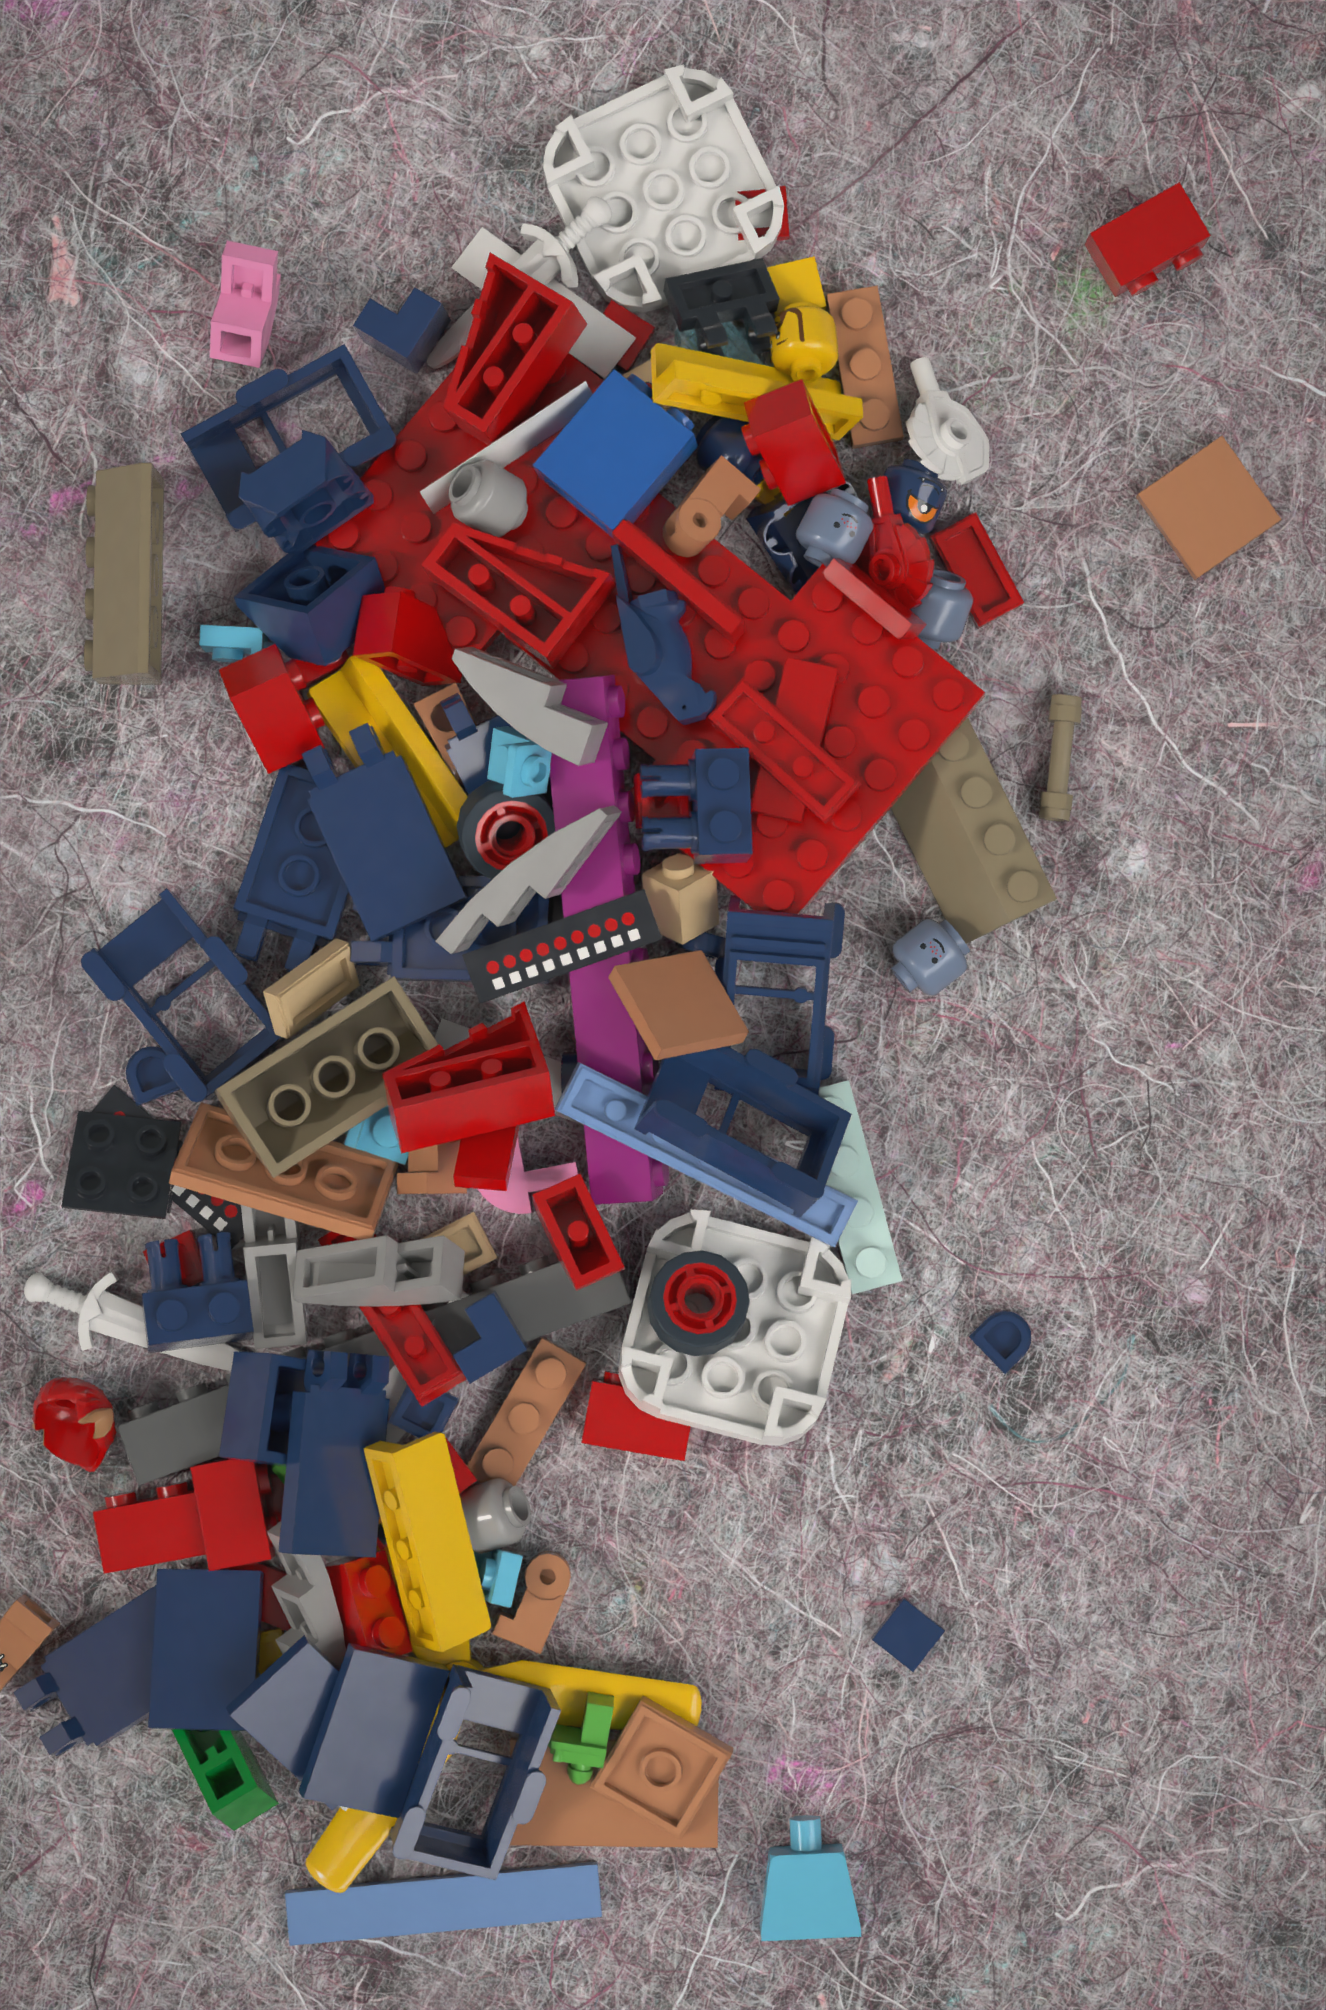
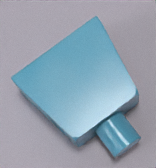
[760,1815,861,1941]

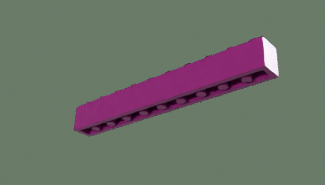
[550,675,669,1205]

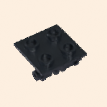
[61,1111,181,1219]

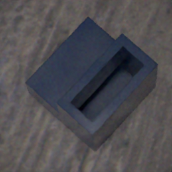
[353,287,451,374]
[453,1291,529,1384]

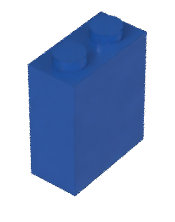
[533,369,698,539]

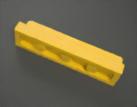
[651,343,863,440]
[307,655,468,848]
[363,1432,491,1652]

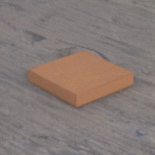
[1136,435,1282,580]
[608,950,749,1061]
[590,1695,734,1840]

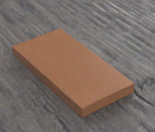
[169,1102,399,1240]
[510,1737,719,1848]

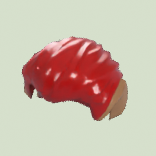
[31,1377,117,1473]

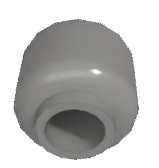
[448,460,528,537]
[459,1478,531,1554]

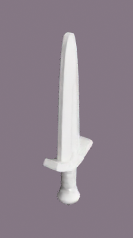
[427,197,612,369]
[24,1270,241,1371]

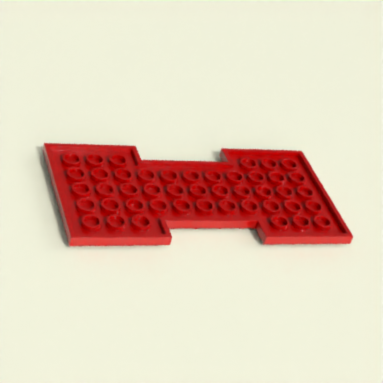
[313,353,985,914]

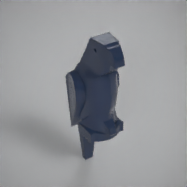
[611,544,717,725]

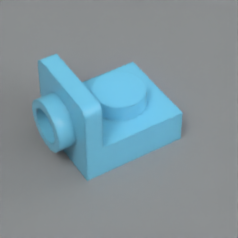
[199,625,275,662]
[487,726,552,798]
[344,1105,408,1165]
[473,1549,523,1608]

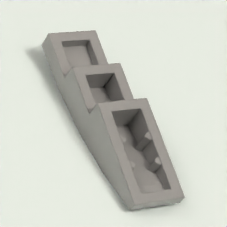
[436,805,622,954]
[267,1522,346,1668]

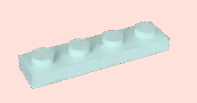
[819,1080,902,1294]

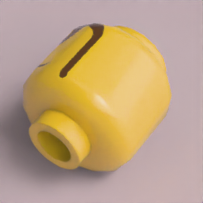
[770,302,839,383]

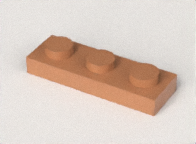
[826,285,904,449]
[467,1337,587,1486]

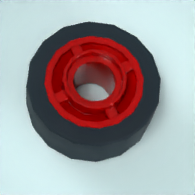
[457,780,555,880]
[647,1250,750,1356]

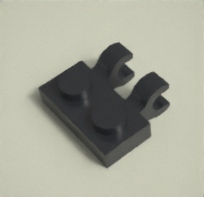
[663,258,780,357]

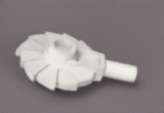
[906,357,989,485]

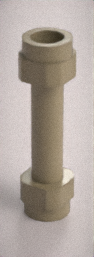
[1039,694,1082,822]

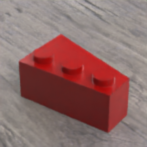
[443,252,588,446]
[421,523,616,669]
[382,1001,555,1154]

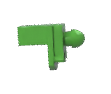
[548,1692,614,1785]

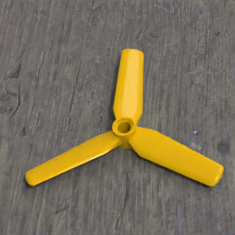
[305,1546,702,1893]

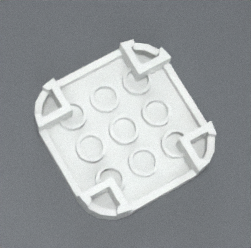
[542,64,784,313]
[619,1209,851,1446]

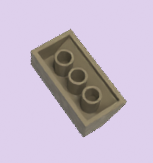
[84,463,165,685]
[891,717,1057,944]
[214,976,438,1178]

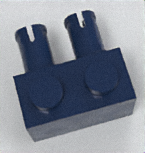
[640,748,753,864]
[142,1232,254,1353]

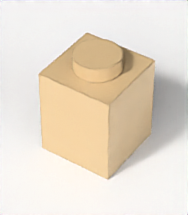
[642,853,719,945]

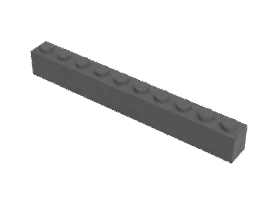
[117,1255,631,1485]

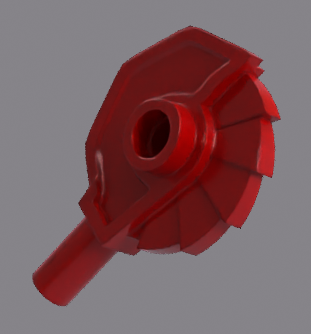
[854,476,935,610]

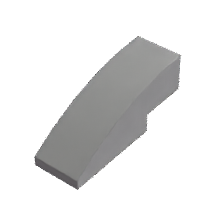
[452,647,608,766]
[241,1205,308,1349]
[293,1235,465,1306]

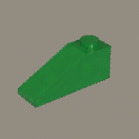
[171,1729,279,1831]

